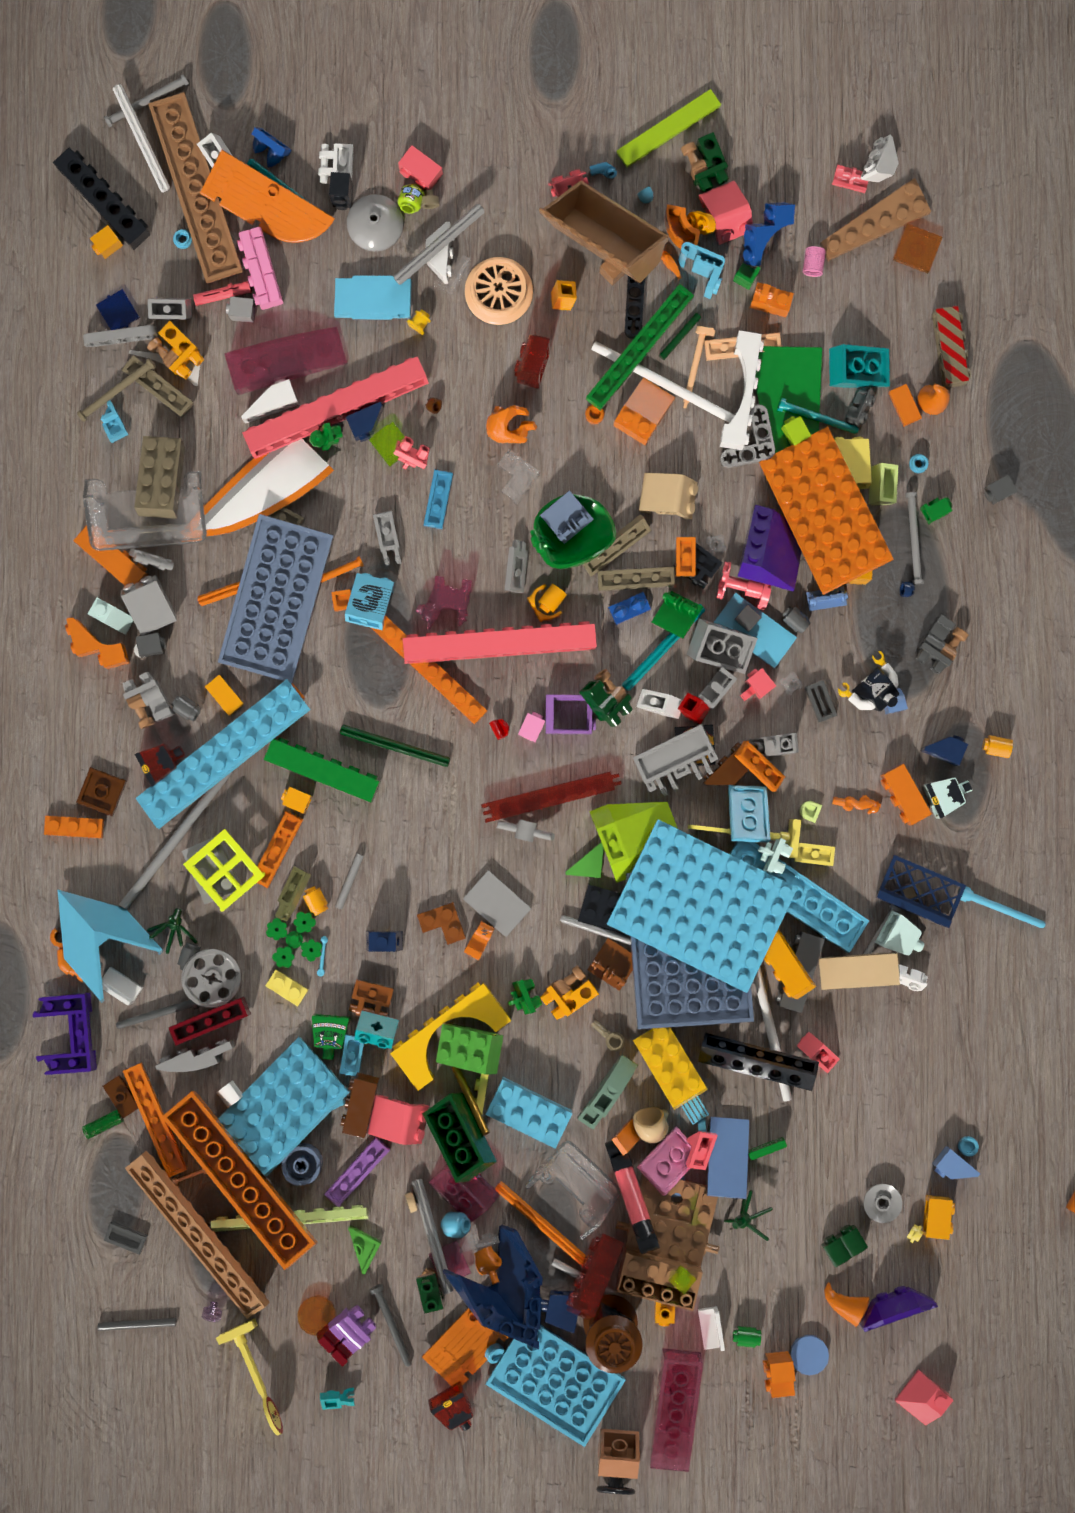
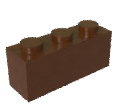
[340,1072,380,1138]

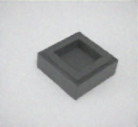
[734,605,762,632]

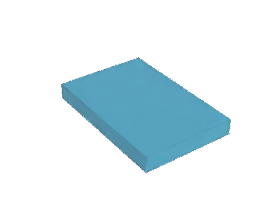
[728,785,771,843]

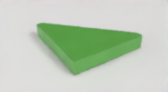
[565,842,603,878]
[348,1225,382,1275]

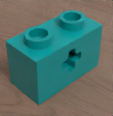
[354,1011,399,1049]

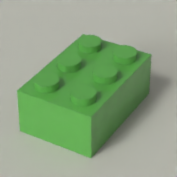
[436,1024,504,1075]

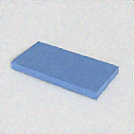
[707,1117,749,1199]

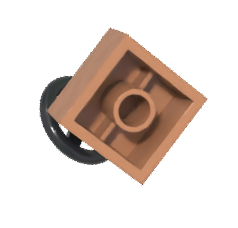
[596,1429,640,1495]

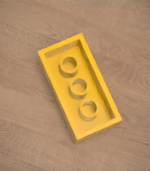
[633,1027,708,1110]

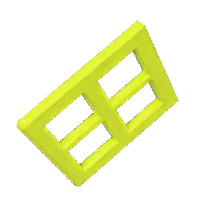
[183,829,265,911]

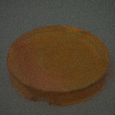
[297,1295,336,1336]

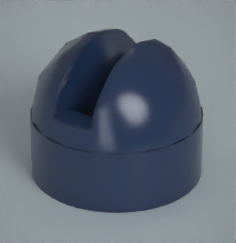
[900,582,915,597]

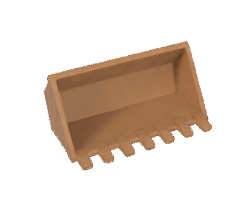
[539,181,669,283]

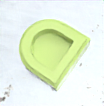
[800,801,822,823]

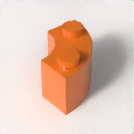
[665,204,701,250]

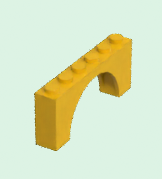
[390,982,511,1091]

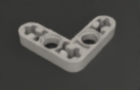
[720,405,775,468]

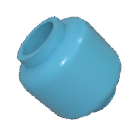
[441,1212,471,1238]

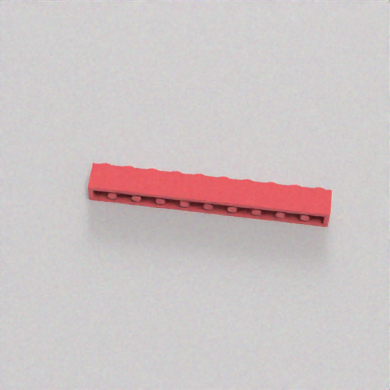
[242,356,429,459]
[403,621,597,664]

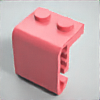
[699,181,753,245]
[368,1095,429,1145]

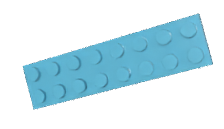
[729,842,869,953]

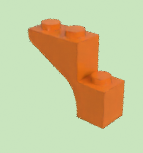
[65,617,130,669]

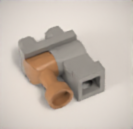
[122,672,175,729]

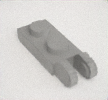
[373,511,402,567]

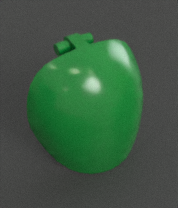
[530,494,616,569]

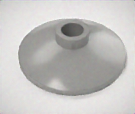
[863,1184,903,1223]

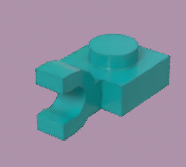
[320,1388,355,1410]

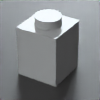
[226,297,256,323]

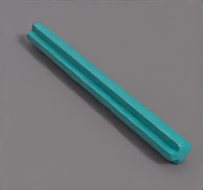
[622,604,706,691]

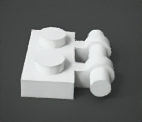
[318,144,354,184]

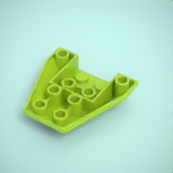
[589,802,678,883]

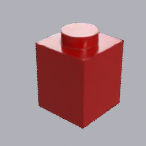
[677,693,710,725]

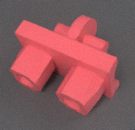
[832,165,868,193]
[393,436,430,469]

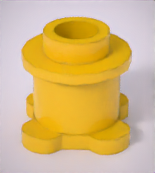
[407,309,431,335]

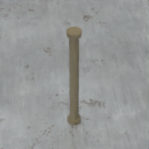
[77,358,156,422]

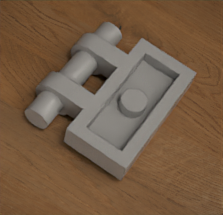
[129,548,174,570]

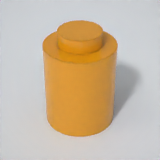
[538,584,567,614]
[982,735,1013,758]

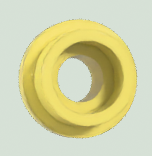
[907,1224,924,1243]

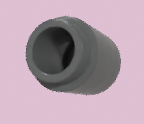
[782,606,811,634]
[171,695,201,721]
[177,942,201,970]

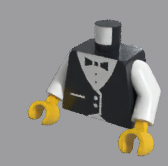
[838,651,899,712]

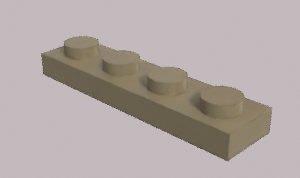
[122,355,194,418]
[583,514,651,577]
[597,567,675,591]

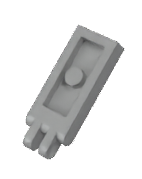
[505,539,528,593]

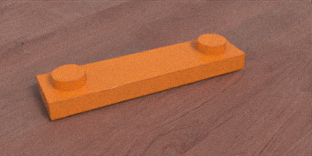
[253,811,304,888]

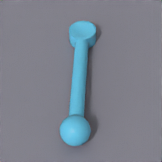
[317,936,328,976]

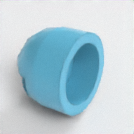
[637,187,654,203]

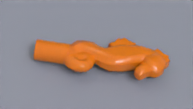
[832,795,881,814]

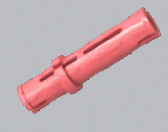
[193,281,252,306]

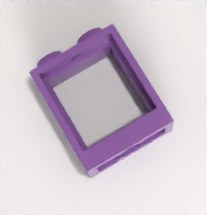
[546,695,596,734]

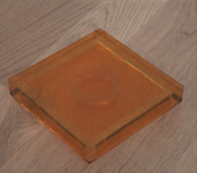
[893,223,943,274]

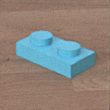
[339,1034,364,1076]

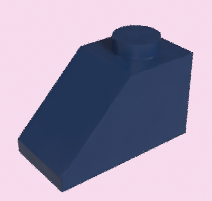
[346,402,383,442]
[920,735,968,766]

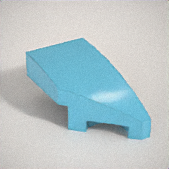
[101,400,129,443]

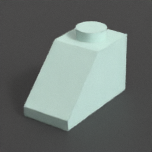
[88,597,133,635]

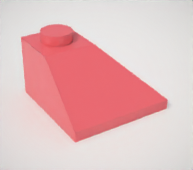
[895,1369,954,1425]

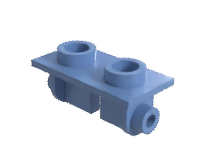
[806,586,848,611]

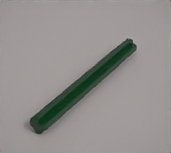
[340,725,450,767]

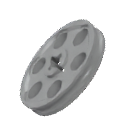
[181,949,241,1008]

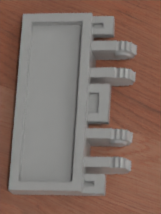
[633,724,719,796]

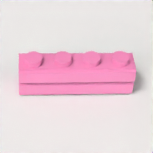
[237,227,283,310]

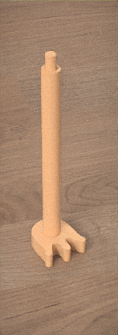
[683,326,715,408]

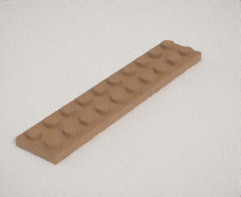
[148,92,243,283]
[125,1150,270,1319]

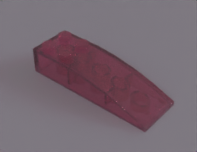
[224,327,348,395]
[650,1348,703,1472]

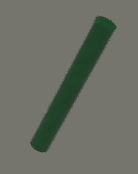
[659,313,701,360]

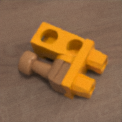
[147,321,204,380]
[540,965,599,1020]

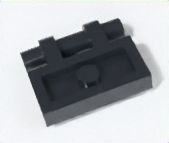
[673,543,723,589]

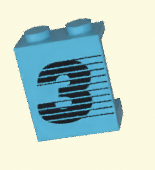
[345,573,394,630]

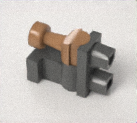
[915,614,969,674]

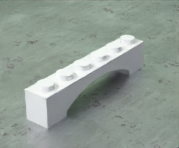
[720,330,764,450]

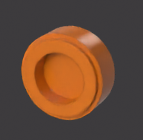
[585,405,604,424]

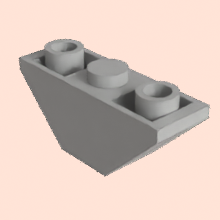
[749,733,799,757]

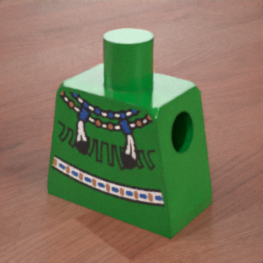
[312,1014,350,1059]

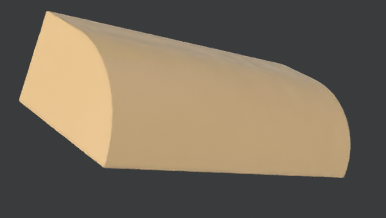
[819,952,900,990]

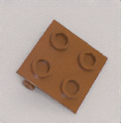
[587,938,633,991]

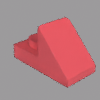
[686,1131,718,1170]

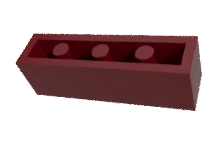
[169,996,251,1046]

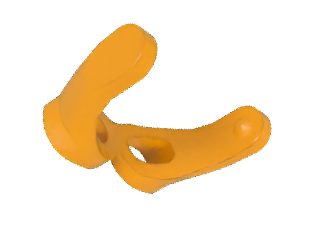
[527,584,562,622]

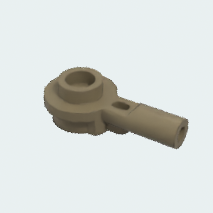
[591,1020,625,1051]

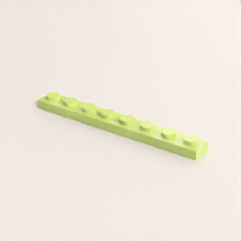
[211,1205,369,1232]

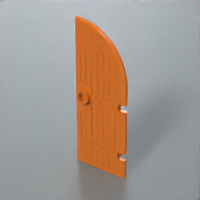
[200,150,335,243]
[422,1308,509,1391]

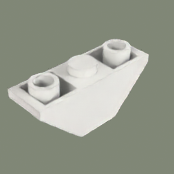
[861,134,898,182]
[425,222,455,284]

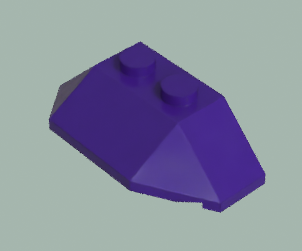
[860,1286,938,1332]

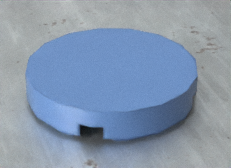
[790,1334,829,1375]

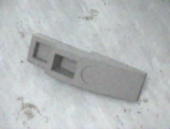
[155,1038,235,1072]

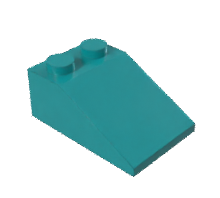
[829,344,890,388]

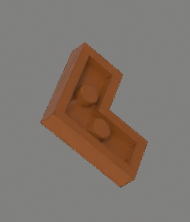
[417,902,466,945]

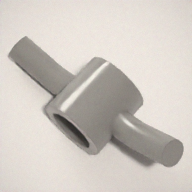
[497,819,555,842]

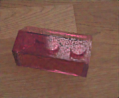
[429,1164,500,1222]

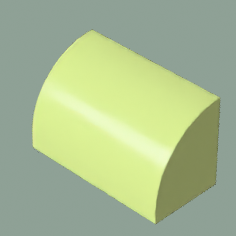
[868,463,898,505]

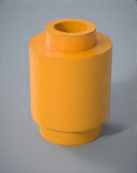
[303,886,328,916]

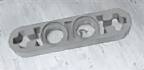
[83,325,158,347]

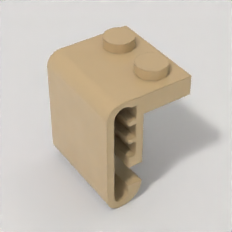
[639,473,698,520]

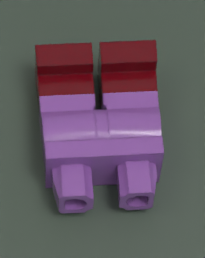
[316,1305,376,1367]

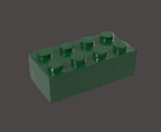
[422,1093,497,1183]

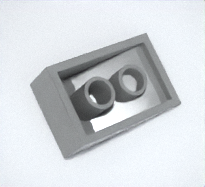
[687,618,758,674]

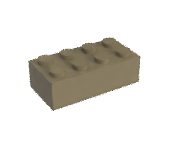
[134,436,185,519]

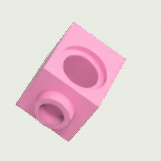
[518,712,545,743]

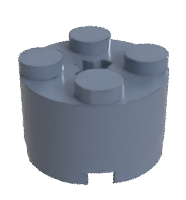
[282,1143,323,1186]

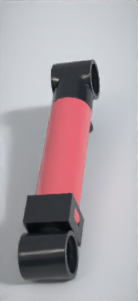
[605,1140,660,1255]

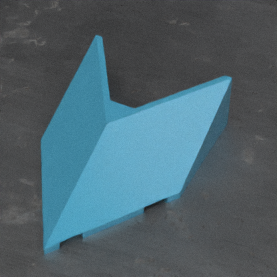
[57,889,163,1003]

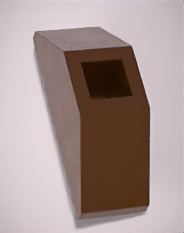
[703,742,748,785]

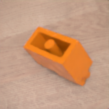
[750,282,794,317]

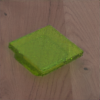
[369,422,405,467]

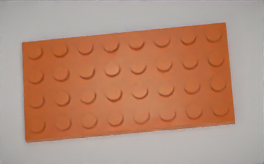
[759,426,894,595]

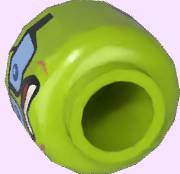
[397,184,425,214]

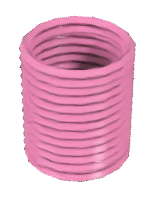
[802,246,826,277]

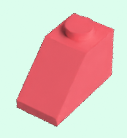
[797,1032,840,1074]

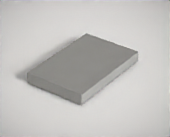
[463,870,531,937]

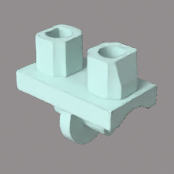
[758,838,793,874]

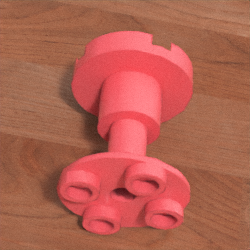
[716,562,771,610]

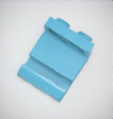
[678,242,725,299]

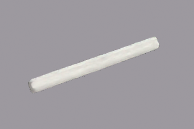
[113,84,170,192]

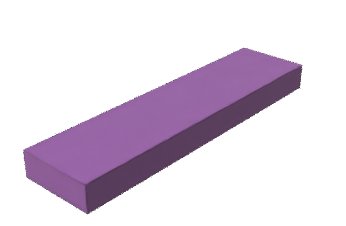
[324,1137,391,1207]

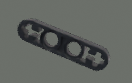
[624,276,645,339]

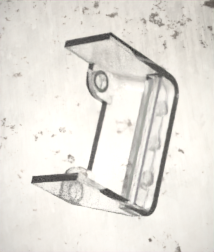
[525,1141,620,1240]

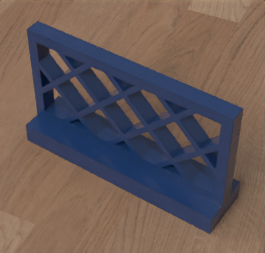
[875,855,966,928]

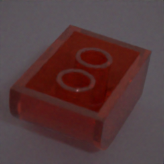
[514,335,550,389]

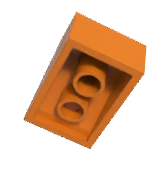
[613,377,676,446]

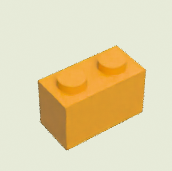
[922,1195,955,1240]

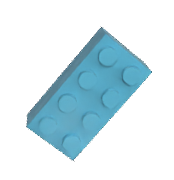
[486,1077,573,1149]

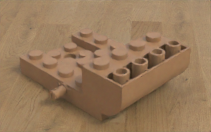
[616,1174,719,1311]

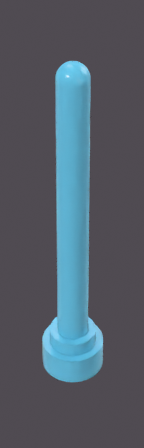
[957,886,1046,928]

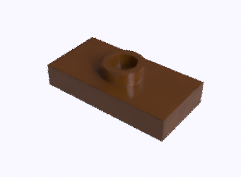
[102,1075,139,1118]

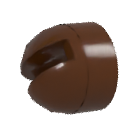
[425,397,442,414]

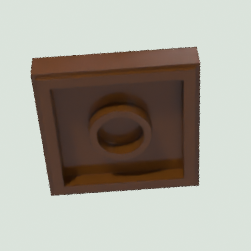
[76,767,127,816]

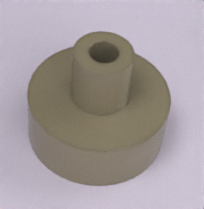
[421,190,440,209]

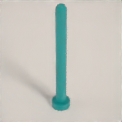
[777,398,859,434]

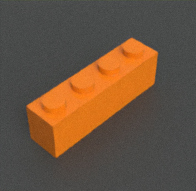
[73,524,148,585]

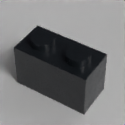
[329,172,353,210]

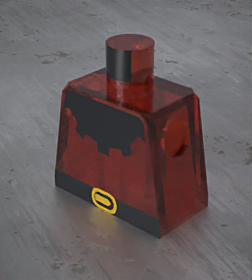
[134,744,185,786]
[428,1381,473,1431]

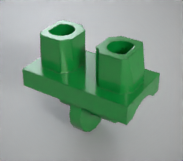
[309,423,343,451]
[508,979,542,1015]

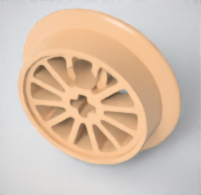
[465,257,533,325]

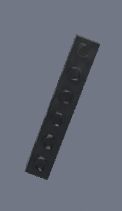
[53,147,150,250]
[698,1033,819,1091]

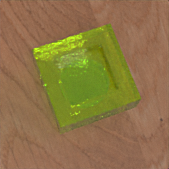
[668,1265,697,1294]

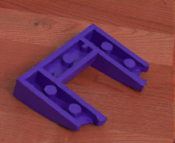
[33,992,97,1075]

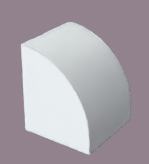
[216,1080,243,1108]

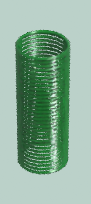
[82,1110,124,1139]

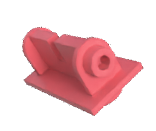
[548,169,589,197]

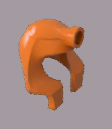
[486,405,537,444]

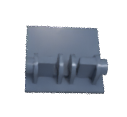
[540,490,594,544]

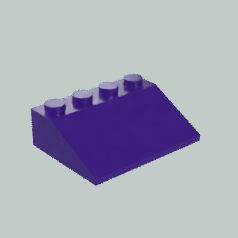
[738,505,802,591]

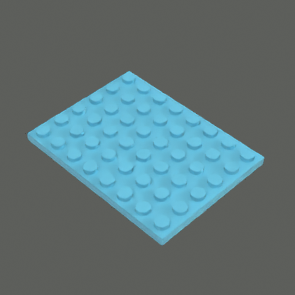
[607,819,798,993]

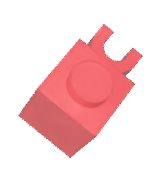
[740,668,776,701]

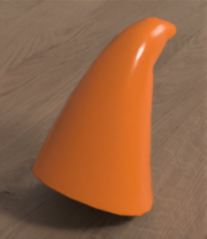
[918,384,950,415]
[824,1282,870,1328]

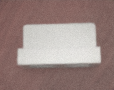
[102,967,143,1005]
[698,1306,725,1351]

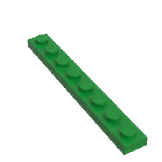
[586,284,694,411]

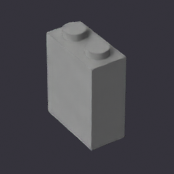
[121,575,177,636]

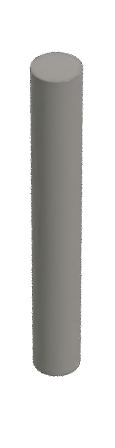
[335,853,364,909]

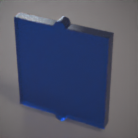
[96,289,140,330]

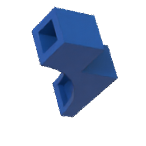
[743,202,795,266]

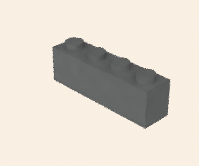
[776,931,825,1013]

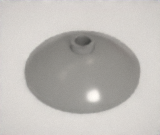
[347,194,404,252]

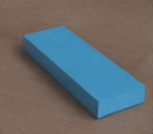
[424,469,453,529]

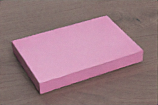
[637,1126,691,1196]

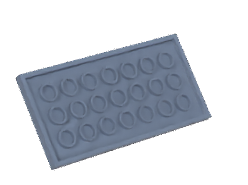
[218,514,334,683]

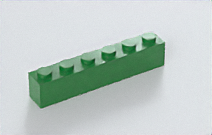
[264,737,381,803]

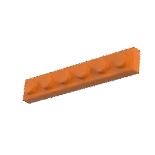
[123,1062,187,1178]

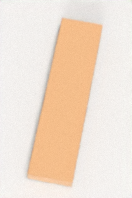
[704,332,782,361]

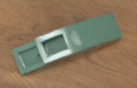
[577,1054,638,1129]

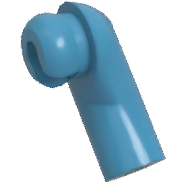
[589,162,617,179]

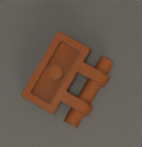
[349,979,394,1017]

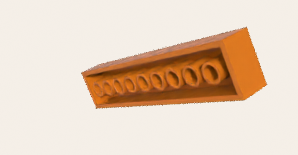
[162,1091,318,1270]

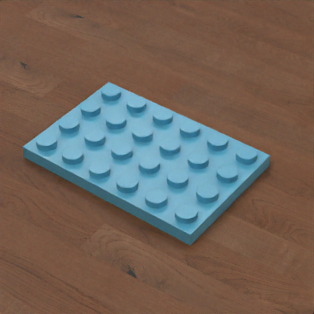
[218,1037,349,1176]
[485,1324,626,1447]

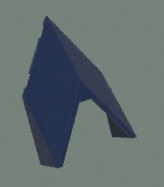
[442,1225,543,1349]

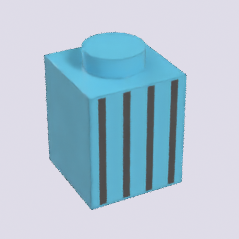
[682,1096,709,1125]

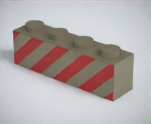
[932,306,971,388]

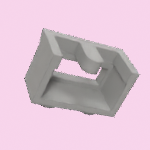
[698,667,737,709]

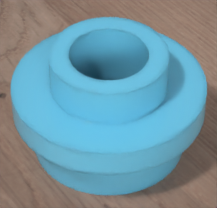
[173,229,192,249]
[909,454,929,473]

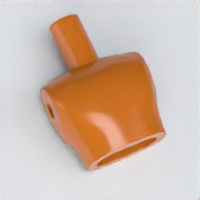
[474,1246,502,1285]

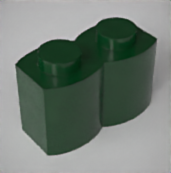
[821,1224,868,1268]

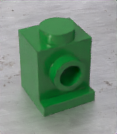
[920,497,953,524]

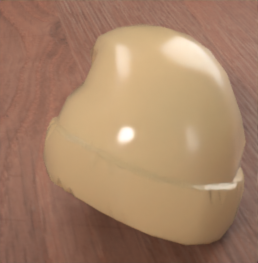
[633,1107,669,1143]

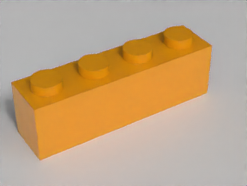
[764,928,816,1000]

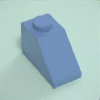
[932,1146,980,1179]

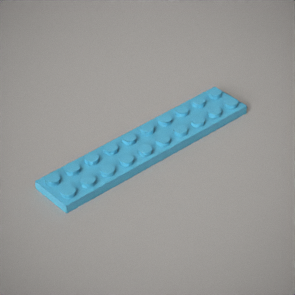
[136,679,311,829]

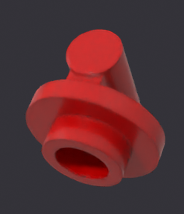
[489,719,509,740]

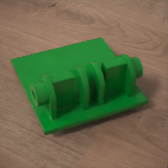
[651,591,703,639]

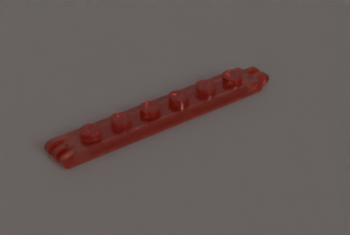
[481,771,622,823]

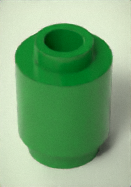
[732,1326,761,1348]

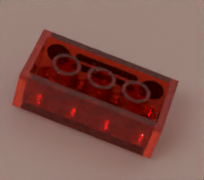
[566,1233,624,1320]

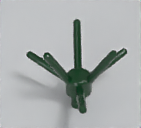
[147,908,198,954]
[724,1190,773,1241]

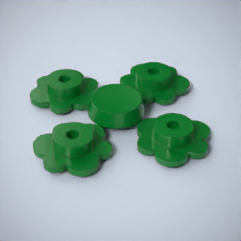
[266,912,322,968]

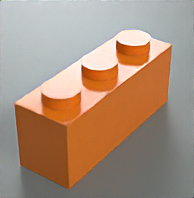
[880,764,932,826]

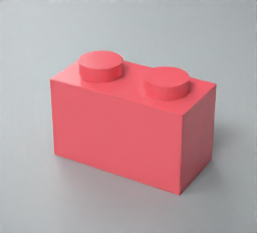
[398,145,443,190]

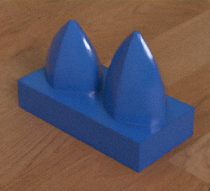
[251,127,292,168]
[608,592,651,625]

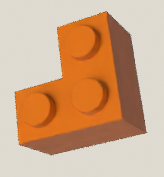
[762,1351,795,1398]

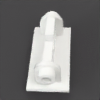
[899,964,928,991]

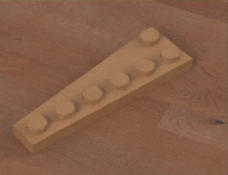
[820,178,931,261]

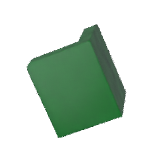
[733,263,761,290]

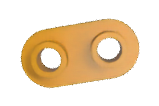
[687,211,716,235]

